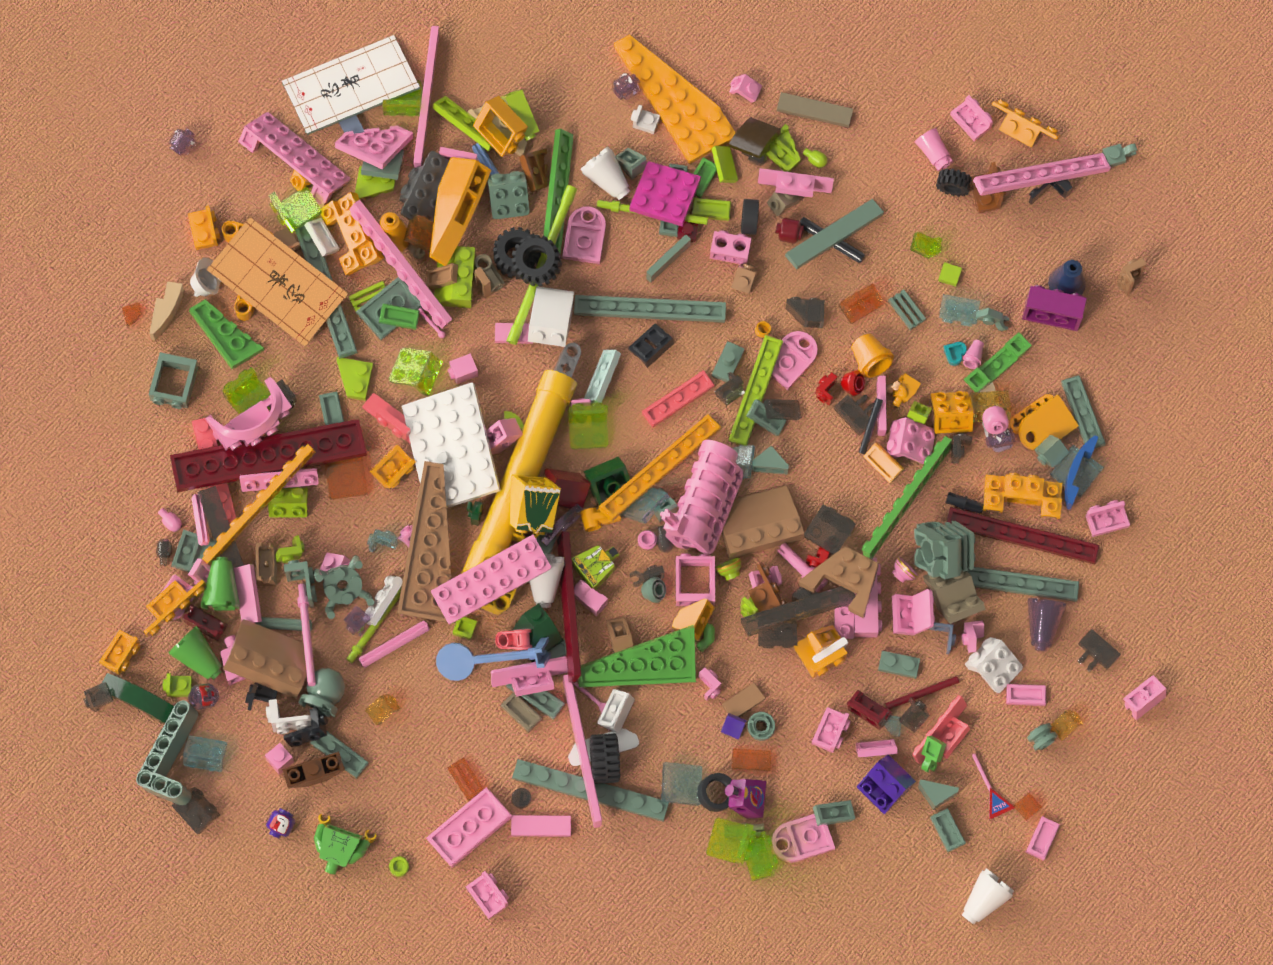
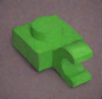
[921,736,946,772]

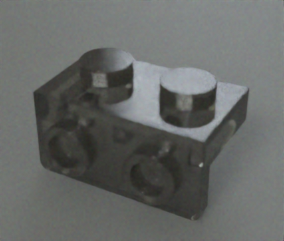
[758,621,797,648]
[172,787,220,834]

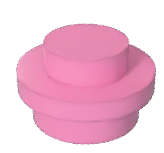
[638,530,657,550]

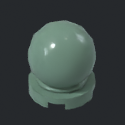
[299,668,345,717]

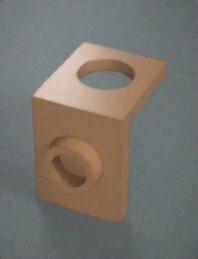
[274,227,300,252]

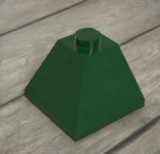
[512,603,564,662]

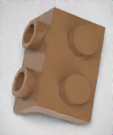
[1117,258,1147,295]

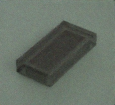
[764,399,802,420]

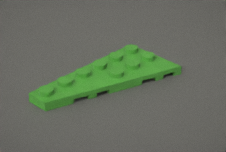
[579,625,696,687]

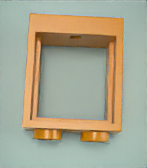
[473,96,528,157]

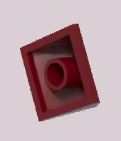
[545,468,591,510]

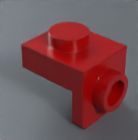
[815,372,837,406]

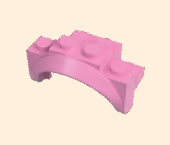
[205,377,292,451]

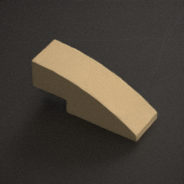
[149,282,184,340]

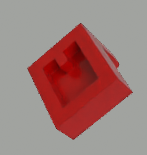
[806,541,833,568]

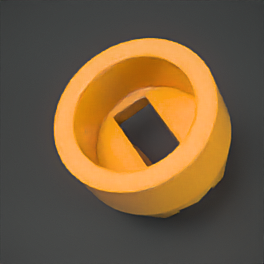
[755,321,771,338]

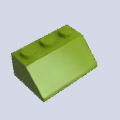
[434,246,476,308]

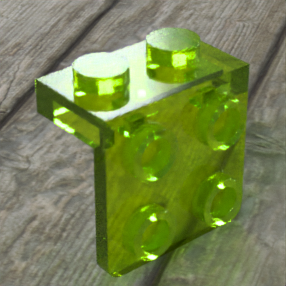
[383,80,422,116]
[268,187,322,232]
[389,348,442,396]
[222,367,271,415]
[568,403,608,449]
[706,818,757,866]
[740,831,779,882]

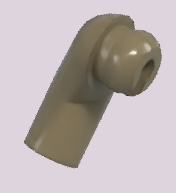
[408,233,425,259]

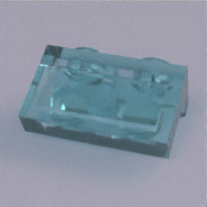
[183,735,227,772]

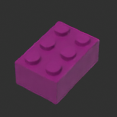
[1022,285,1086,331]

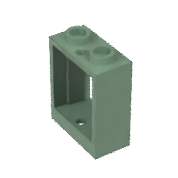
[148,352,199,409]

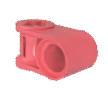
[495,629,532,650]

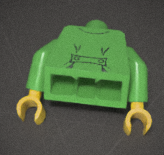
[314,814,377,875]

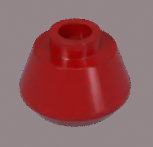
[841,370,865,396]

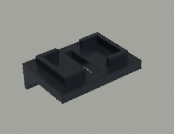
[628,324,674,368]

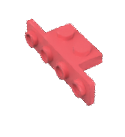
[363,393,411,444]
[912,695,970,765]

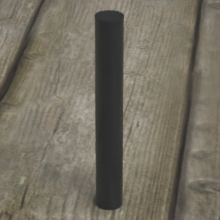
[858,398,883,454]

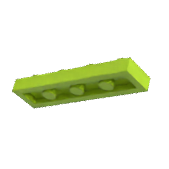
[432,96,493,151]

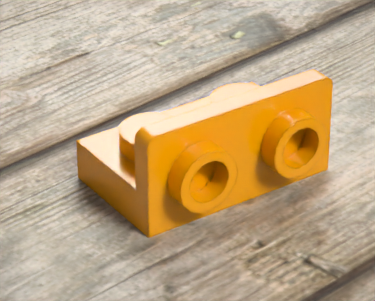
[188,205,220,250]

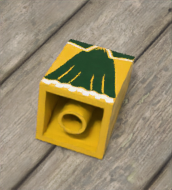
[510,474,561,535]

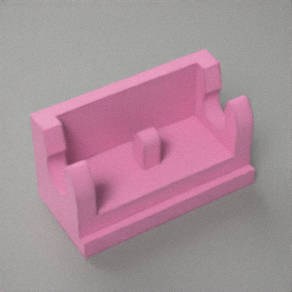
[1124,675,1166,720]

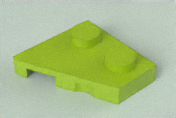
[765,124,801,172]
[355,166,396,199]
[336,357,373,401]

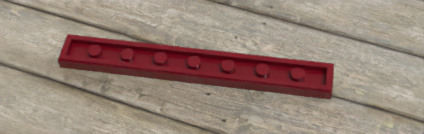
[946,507,1100,565]
[557,531,581,683]

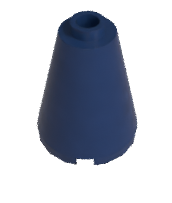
[1048,260,1086,295]

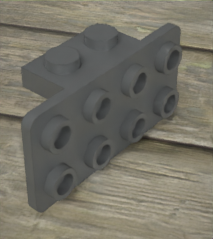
[399,151,449,232]

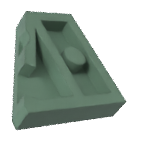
[171,530,218,573]

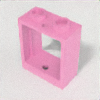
[676,554,715,606]

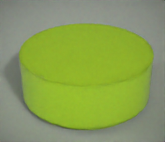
[389,856,409,877]

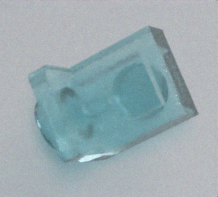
[367,529,398,552]

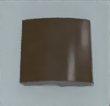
[729,117,781,159]

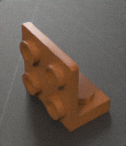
[971,162,1006,213]

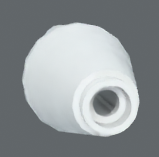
[580,146,630,200]
[530,554,564,608]
[962,868,1014,925]

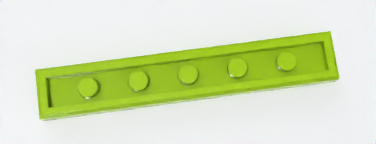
[728,335,783,447]

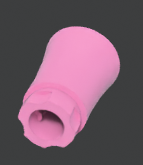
[915,128,953,171]

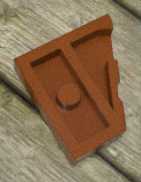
[519,148,548,192]

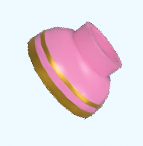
[892,557,918,583]

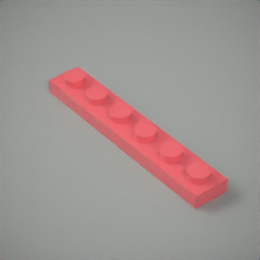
[192,418,236,529]

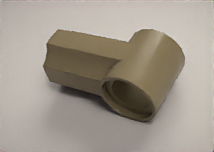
[475,254,505,293]

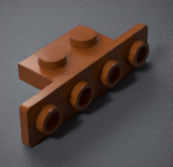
[748,562,798,634]

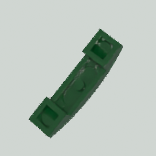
[98,673,174,724]

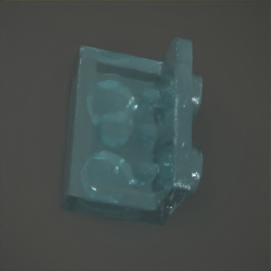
[939,294,980,327]

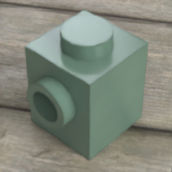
[1034,435,1070,468]

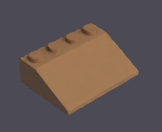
[721,485,804,560]
[223,619,315,698]

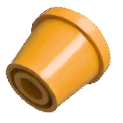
[851,334,894,378]

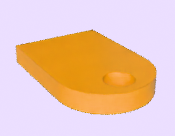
[1018,394,1079,451]

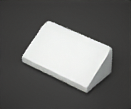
[597,689,635,733]

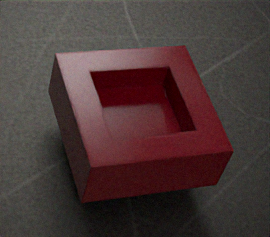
[677,222,698,242]

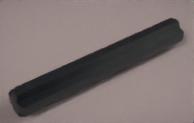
[800,217,865,263]

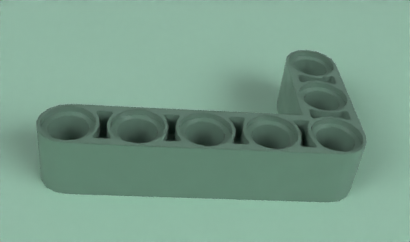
[136,700,198,805]

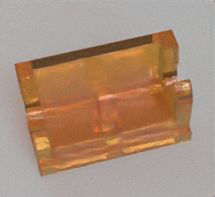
[840,283,883,324]

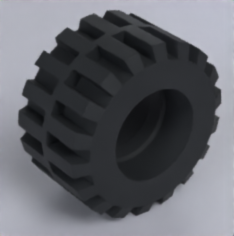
[493,227,541,279]
[512,235,562,287]
[590,733,620,784]

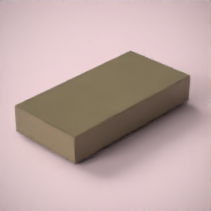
[500,692,542,733]

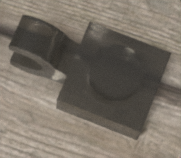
[630,565,665,587]

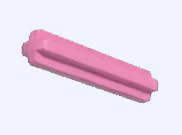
[192,494,210,546]

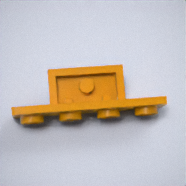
[992,99,1061,147]
[144,579,206,637]

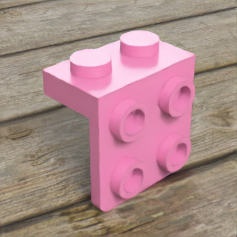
[887,417,935,464]
[892,589,935,636]

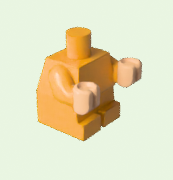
[886,373,921,407]

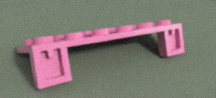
[239,112,351,208]
[431,535,551,624]

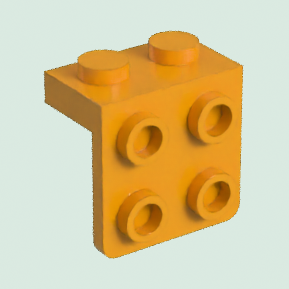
[794,627,847,678]

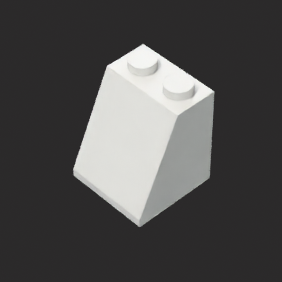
[528,286,574,347]

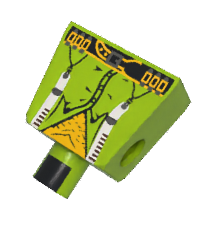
[572,545,620,590]

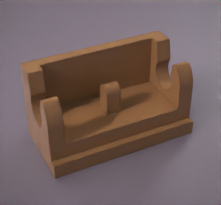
[256,543,277,586]

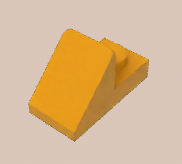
[807,625,841,654]

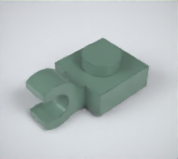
[1102,143,1137,167]
[976,308,1010,331]

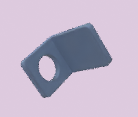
[929,622,956,654]

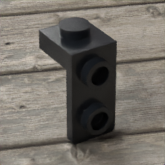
[1029,179,1073,205]
[245,682,278,711]
[283,707,328,747]

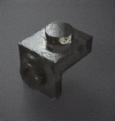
[714,372,745,406]

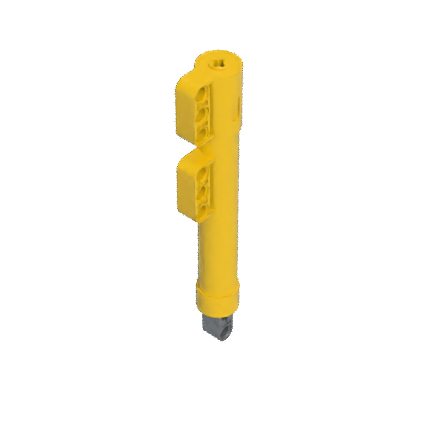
[461,343,581,615]

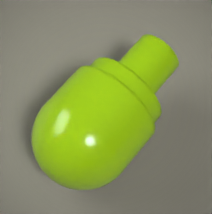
[803,148,828,168]

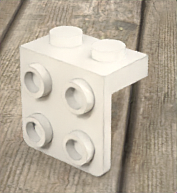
[965,637,1023,693]
[266,699,311,734]

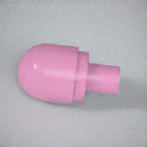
[158,508,182,532]

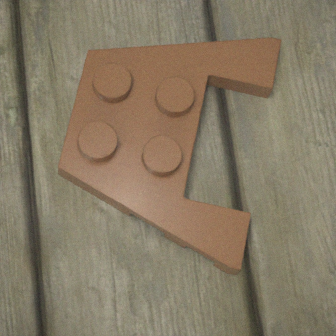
[799,546,879,618]

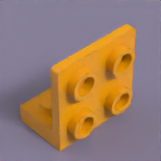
[931,391,973,434]

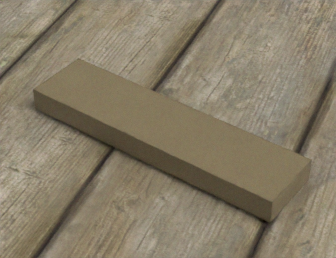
[777,92,853,128]

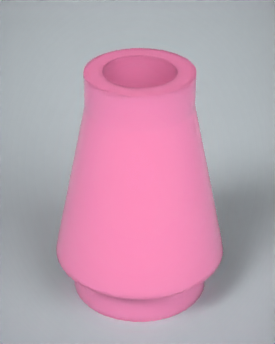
[963,340,984,369]

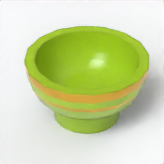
[715,558,741,580]

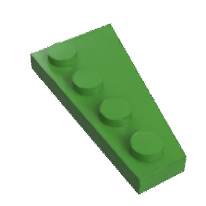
[189,300,264,369]

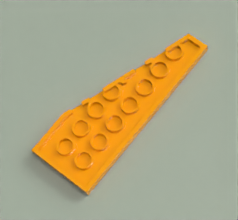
[614,35,736,164]

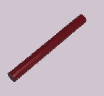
[885,676,959,710]

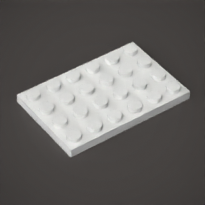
[402,382,501,508]

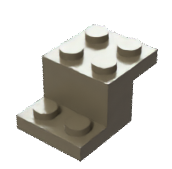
[923,570,986,624]

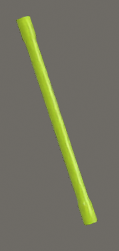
[506,185,577,345]

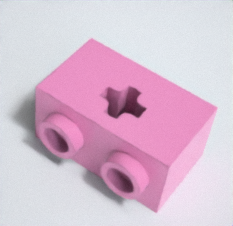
[486,418,523,454]

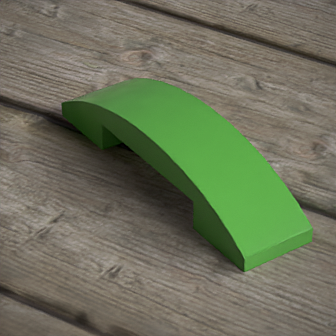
[964,332,1032,394]

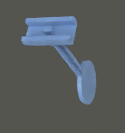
[436,637,551,681]

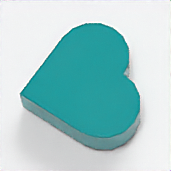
[943,342,967,366]

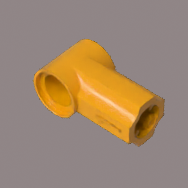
[580,508,621,532]

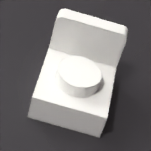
[631,105,660,134]

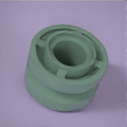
[748,712,775,741]
[1027,723,1058,751]

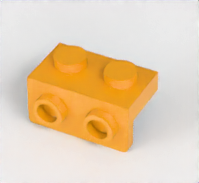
[369,445,416,488]
[99,630,141,675]

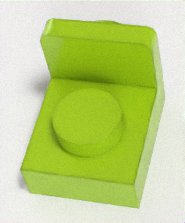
[907,401,932,425]
[163,673,192,697]

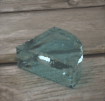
[884,716,902,737]

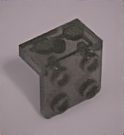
[804,504,856,555]

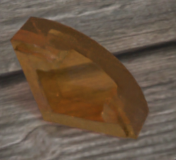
[121,303,141,327]

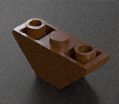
[282,751,345,789]

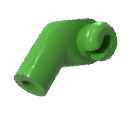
[696,623,715,652]

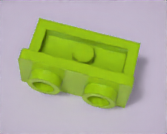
[268,487,308,517]

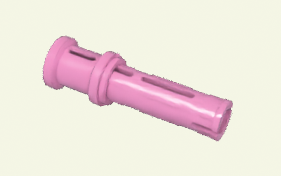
[777,543,828,593]

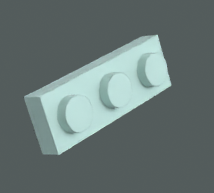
[584,350,621,404]

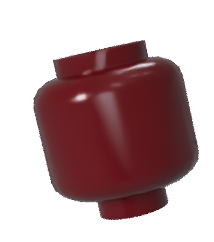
[775,218,804,244]

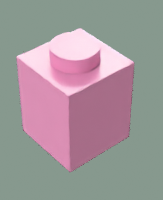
[447,353,478,384]
[265,743,294,775]

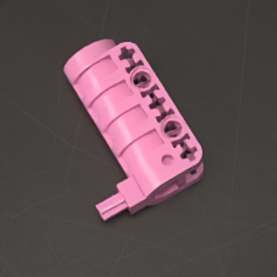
[660,440,743,554]

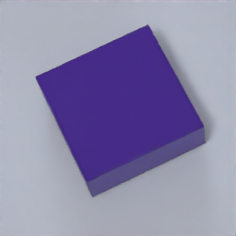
[721,713,746,740]

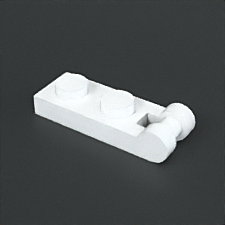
[362,576,403,626]

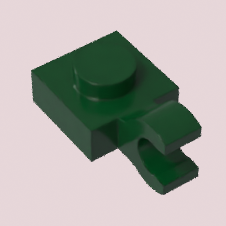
[466,501,483,526]

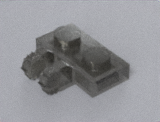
[833,395,874,436]
[1077,629,1121,672]

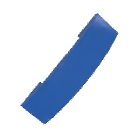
[1065,435,1098,510]

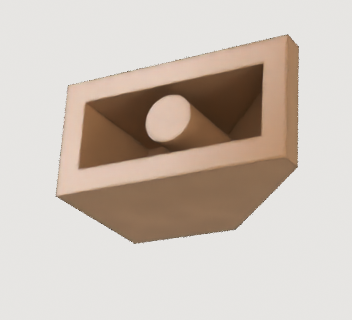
[606,617,633,653]

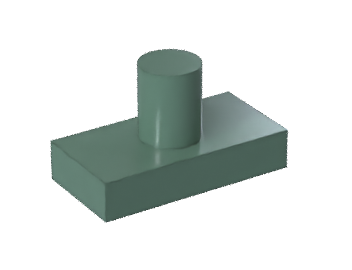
[712,341,745,383]

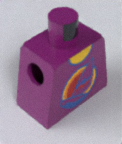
[725,779,766,819]

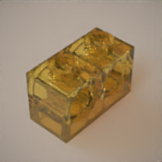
[970,390,1011,422]

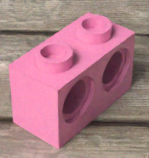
[710,231,751,264]

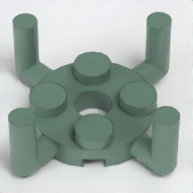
[313,556,374,619]

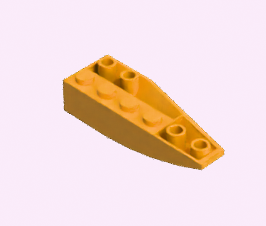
[429,157,491,266]

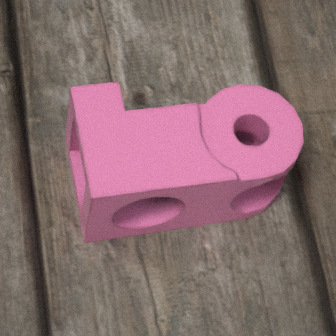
[574,580,608,617]

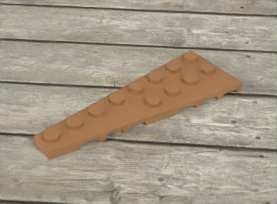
[397,461,451,623]

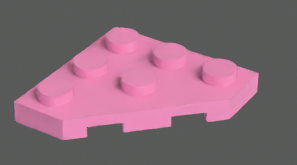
[335,126,413,170]

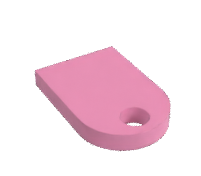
[563,207,606,264]
[771,331,817,390]
[771,814,835,863]

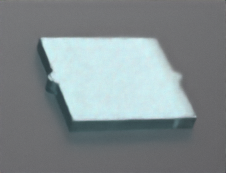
[732,445,755,479]

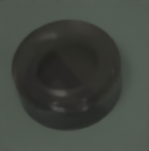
[512,788,531,809]

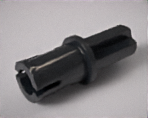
[945,492,984,514]

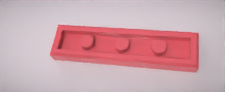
[642,370,715,428]

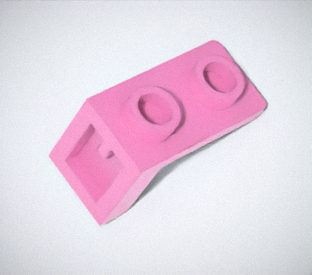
[833,595,854,639]

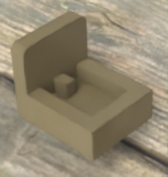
[767,192,801,216]

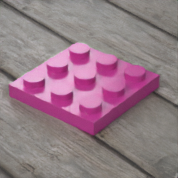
[629,161,701,227]

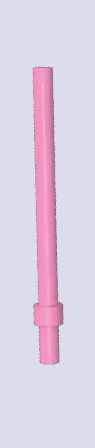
[297,584,316,686]

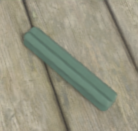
[255,617,312,631]

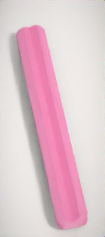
[359,621,429,667]

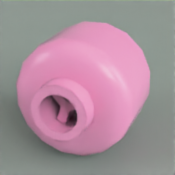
[982,406,1009,434]

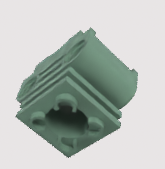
[914,521,975,579]

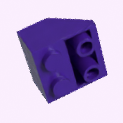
[856,755,916,814]

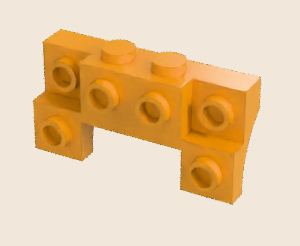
[319,192,384,276]
[983,473,1062,519]

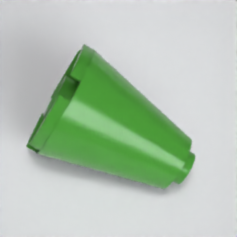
[201,557,240,611]
[168,626,222,680]

